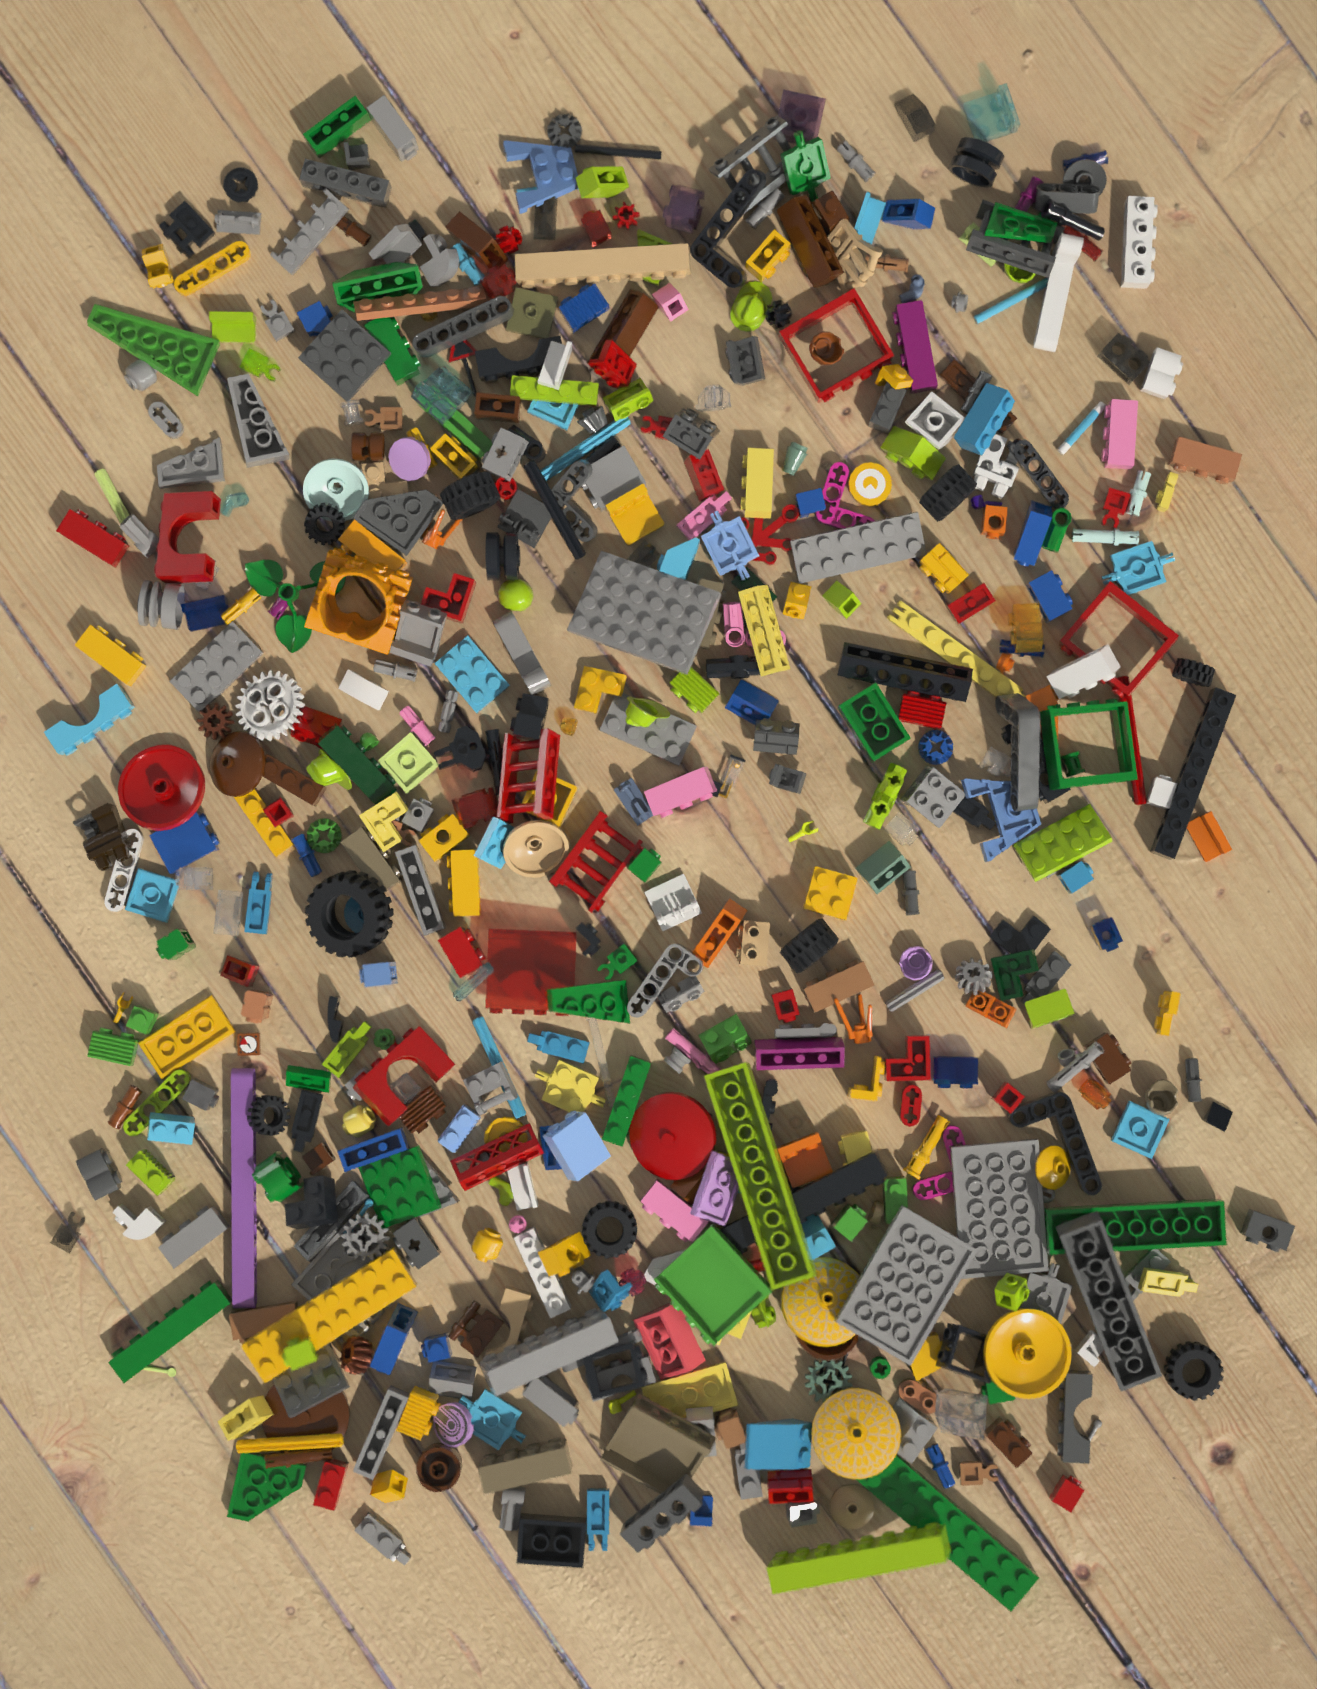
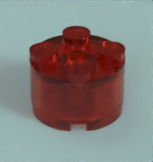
[451,786,498,829]

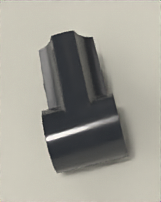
[508,424,546,463]

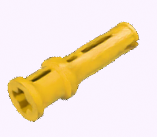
[902,1115,950,1180]

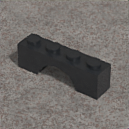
[475,336,562,383]

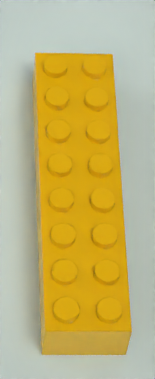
[241,1247,417,1384]

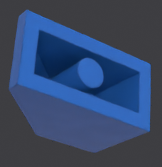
[882,199,935,229]

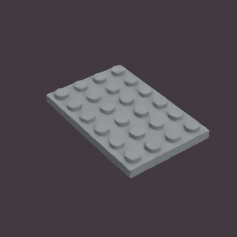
[567,551,721,675]
[950,1139,1048,1279]
[834,1205,978,1366]

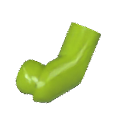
[488,1176,513,1206]

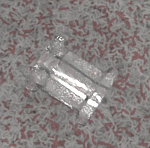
[340,400,364,426]

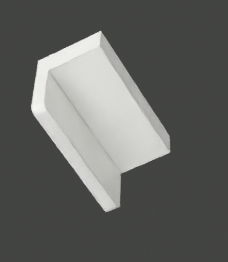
[538,341,572,390]
[507,1162,539,1211]

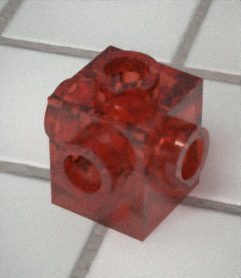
[480,264,517,300]

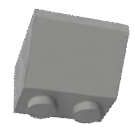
[892,1397,938,1464]

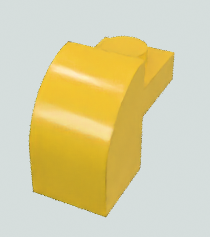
[142,243,174,288]

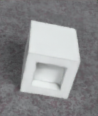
[1074,1330,1104,1367]

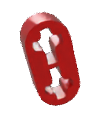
[900,1084,922,1127]

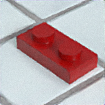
[946,583,996,625]

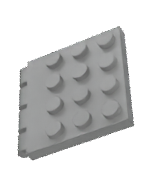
[291,1220,410,1337]

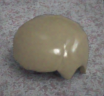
[1145,1079,1178,1116]

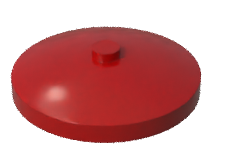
[118,745,205,831]
[629,1092,716,1180]

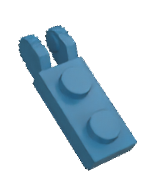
[244,871,273,934]
[587,1488,609,1551]

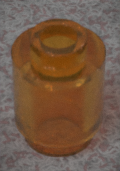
[1078,1078,1112,1110]

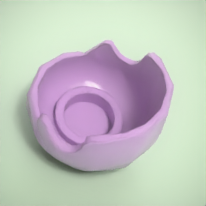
[899,946,933,980]

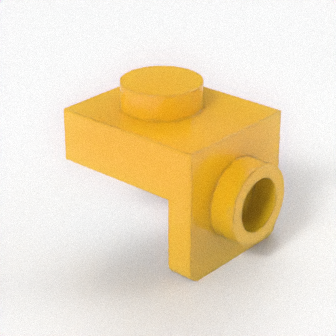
[875,364,913,389]
[783,581,811,619]

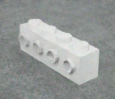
[1121,196,1158,289]

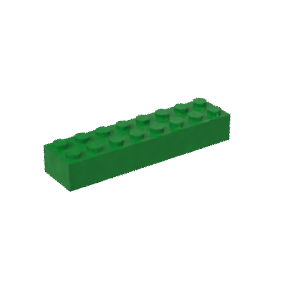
[1044,1199,1227,1255]

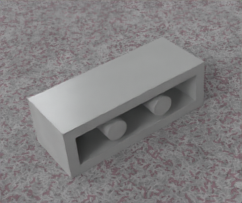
[158,1205,230,1268]

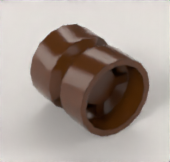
[351,432,385,461]

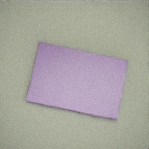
[690,1151,739,1227]

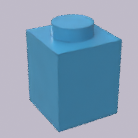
[1057,861,1094,894]

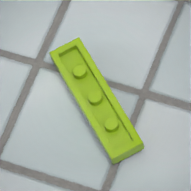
[510,375,599,406]

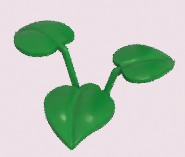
[245,559,346,653]

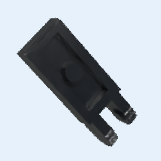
[762,1078,778,1132]

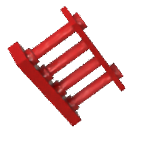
[497,728,560,824]
[549,811,644,913]

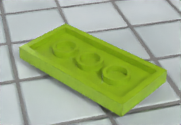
[1013,804,1112,882]

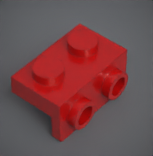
[291,706,342,749]

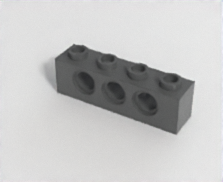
[299,159,392,208]
[620,1474,704,1553]

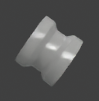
[664,1047,691,1074]

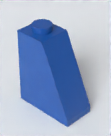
[1014,500,1052,566]
[370,1303,418,1375]

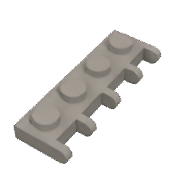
[270,188,349,275]

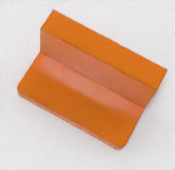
[1186,811,1232,862]

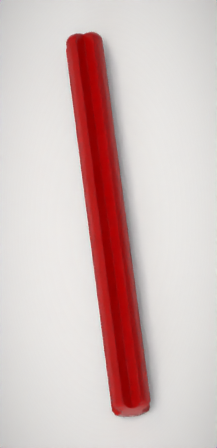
[1117,676,1147,805]

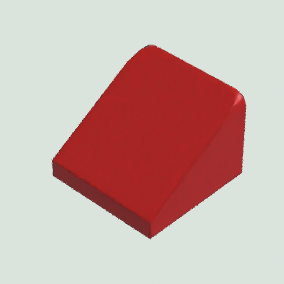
[263,797,294,828]

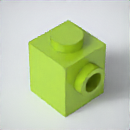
[282,1336,318,1370]

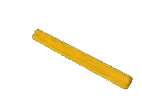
[236,1433,344,1453]

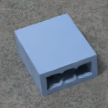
[543,1111,611,1181]

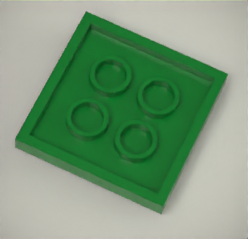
[359,1145,442,1228]

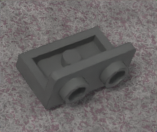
[725,336,765,386]

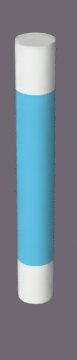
[1057,401,1105,455]

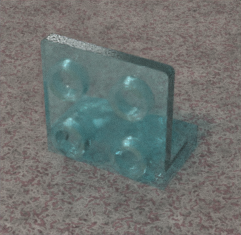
[963,83,1020,142]

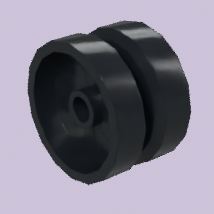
[948,137,1005,188]
[486,532,521,580]

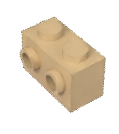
[736,921,770,967]

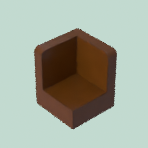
[302,1141,336,1176]

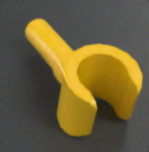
[113,992,133,1024]

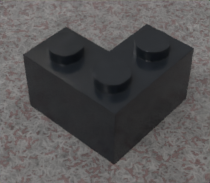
[510,693,549,740]
[285,1175,338,1229]

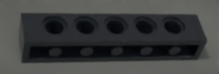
[837,642,973,702]

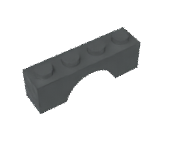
[1057,1370,1093,1464]

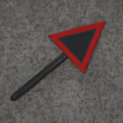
[448,340,477,397]

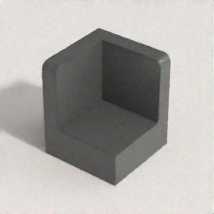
[344,142,371,170]

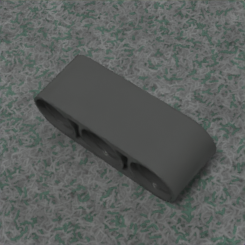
[1035,183,1100,214]

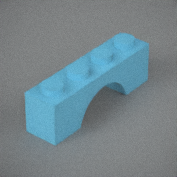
[44,684,135,756]

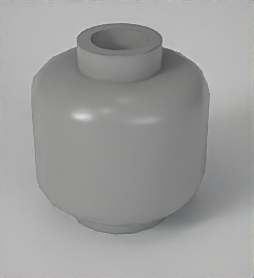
[124,359,158,391]

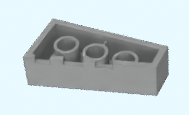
[227,374,290,468]

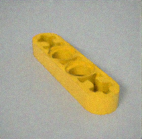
[174,241,251,296]

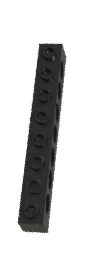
[1150,687,1236,860]

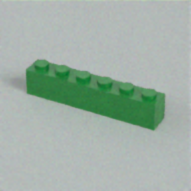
[108,1280,232,1383]

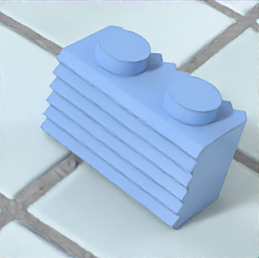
[437,1104,481,1153]

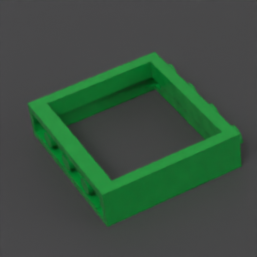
[1039,699,1138,790]

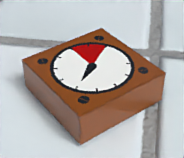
[237,1033,261,1056]

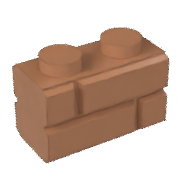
[241,990,273,1024]

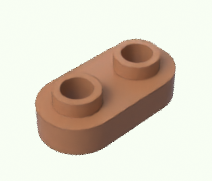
[898,1379,940,1414]

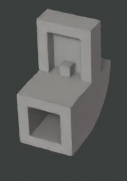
[420,234,459,286]

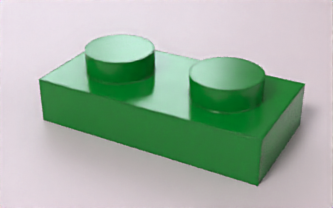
[286,1065,331,1093]

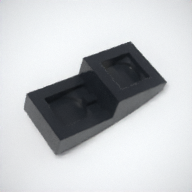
[327,996,344,1043]

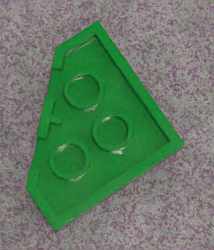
[227,1452,307,1522]

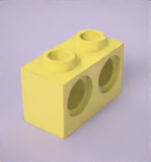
[217,1395,274,1441]

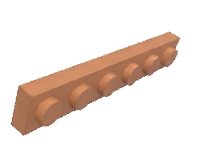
[353,287,486,321]

